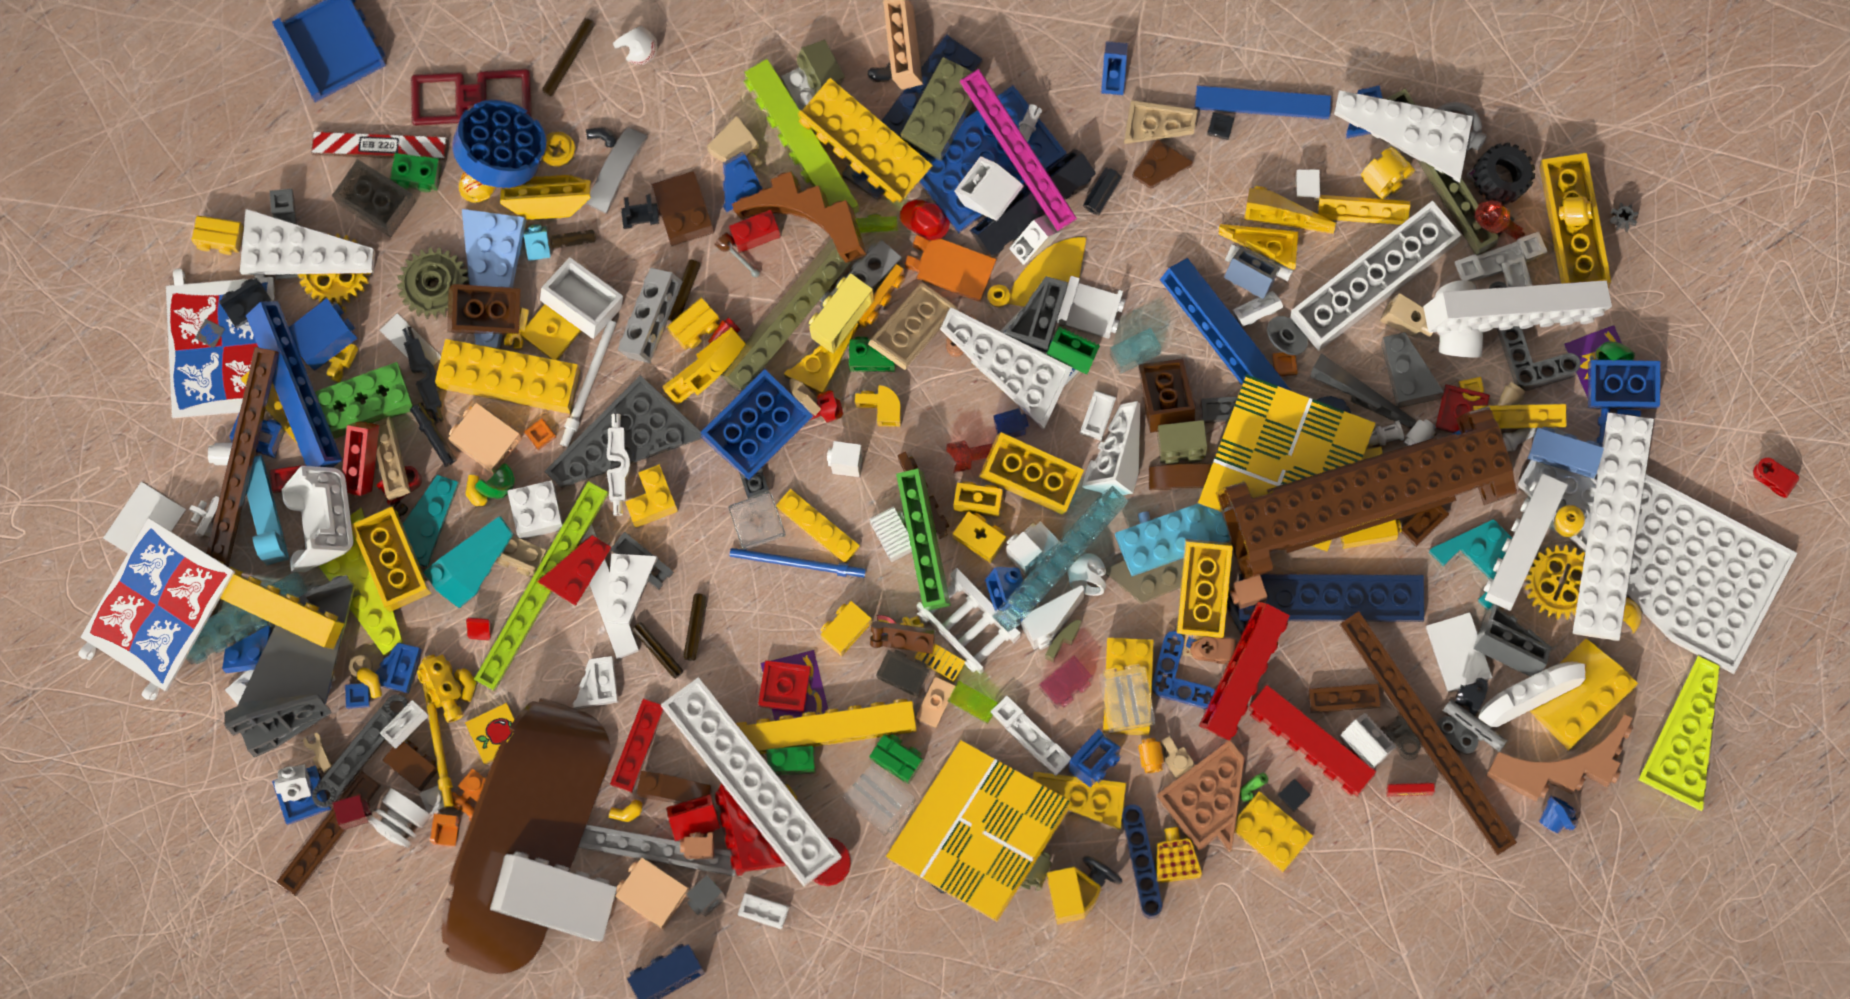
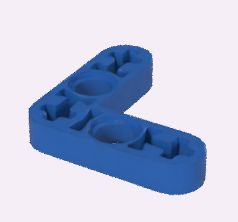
[1152,631,1215,709]

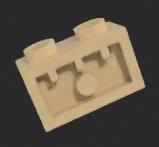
[496,536,547,577]

